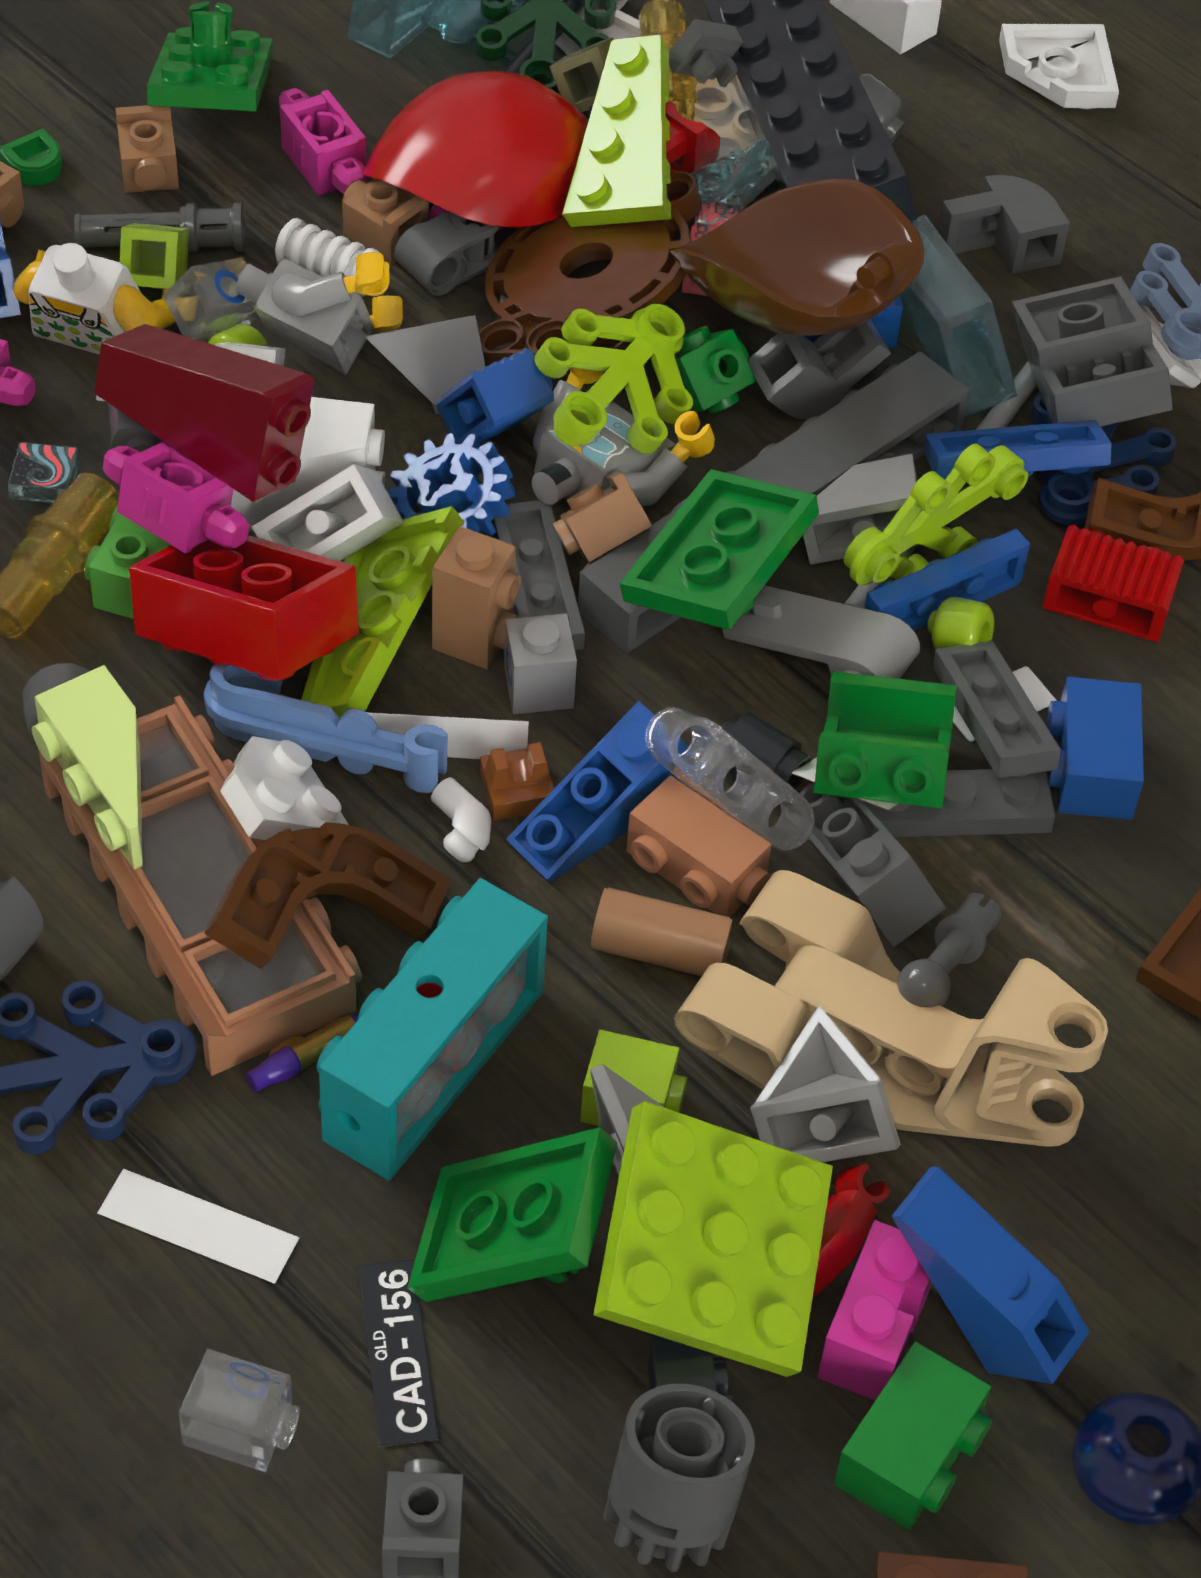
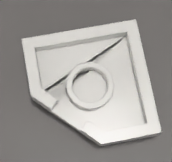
[999,24,1119,109]
[220,736,349,840]

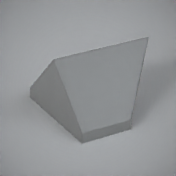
[364,315,485,414]
[750,1005,901,1162]

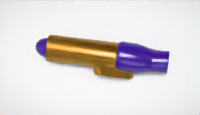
[245,1014,358,1092]

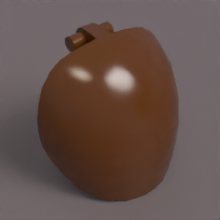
[670,179,925,336]

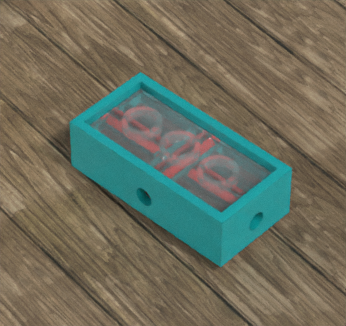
[316,878,548,1181]

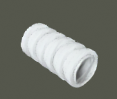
[275,218,380,297]

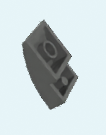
[1012,276,1173,427]

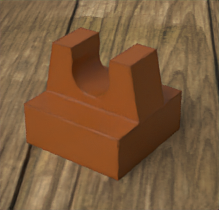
[480,742,554,821]

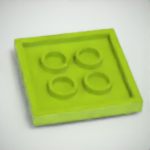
[593,1101,833,1377]

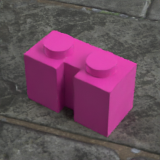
[817,1220,932,1401]

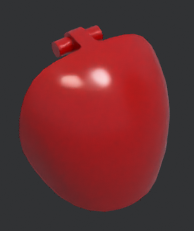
[363,71,589,227]

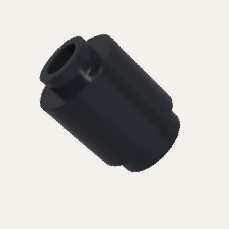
[713,712,811,799]

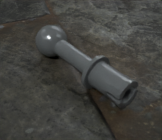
[897,893,1001,1007]

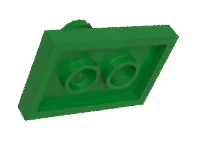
[147,2,273,111]
[619,469,819,630]
[407,1127,617,1302]

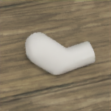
[431,777,491,863]

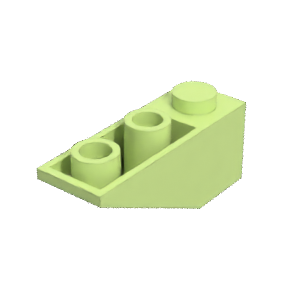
[32,665,143,870]

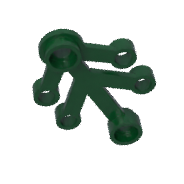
[476,0,616,94]

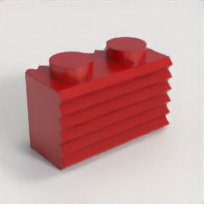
[1042,524,1184,643]

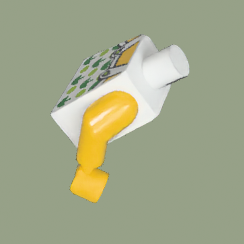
[13,243,197,354]

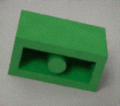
[833,1341,993,1531]

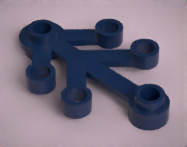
[1031,394,1177,525]
[0,980,197,1154]

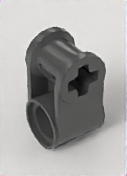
[394,211,500,296]

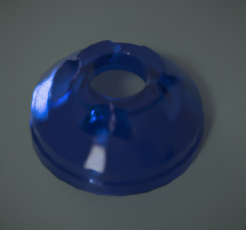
[1072,1392,1201,1524]

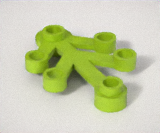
[534,304,693,454]
[844,443,1029,586]

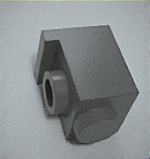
[382,1459,463,1578]

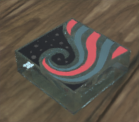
[8,442,80,504]

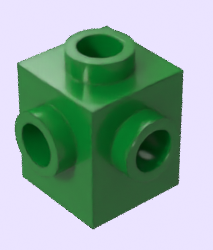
[652,326,756,414]

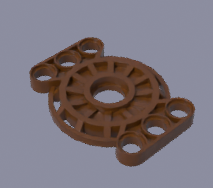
[479,171,702,375]

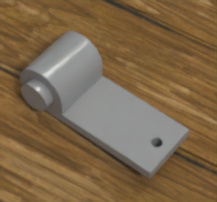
[722,585,920,679]

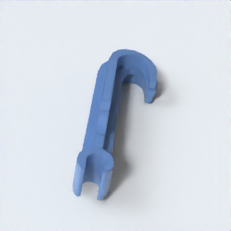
[204,664,448,793]

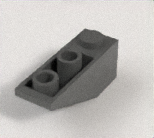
[784,782,946,947]

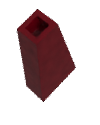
[94,324,315,502]

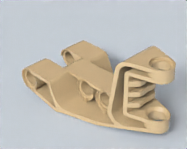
[674,870,1108,1146]

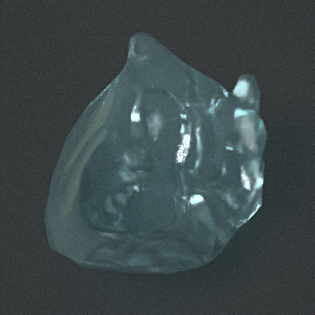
[690,138,772,204]

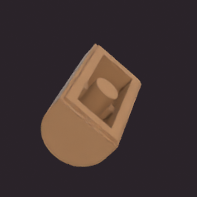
[591,887,733,977]

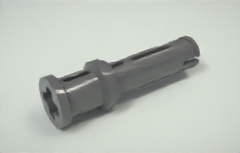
[74,202,246,254]

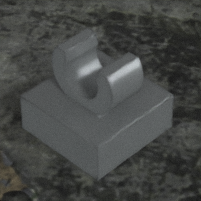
[669,19,743,87]

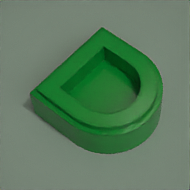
[0,128,63,186]

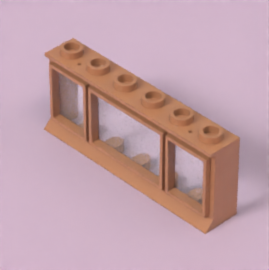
[38,695,362,1076]

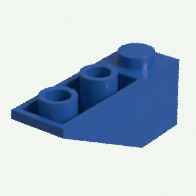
[506,701,703,882]
[891,1166,1090,1384]

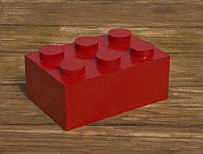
[129,535,359,681]

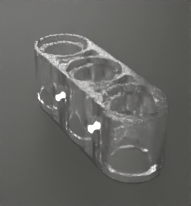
[645,707,815,850]

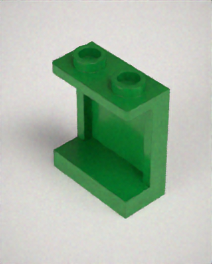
[814,671,957,808]

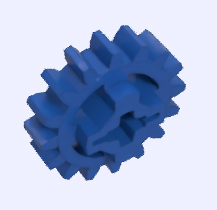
[387,433,516,535]

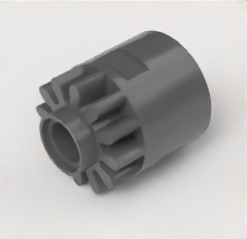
[603,1384,755,1572]

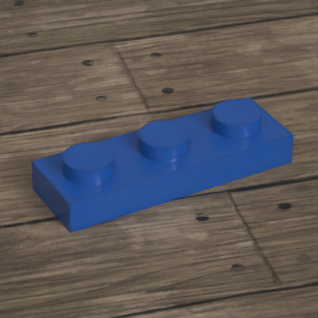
[925,420,1112,479]
[864,528,1030,631]

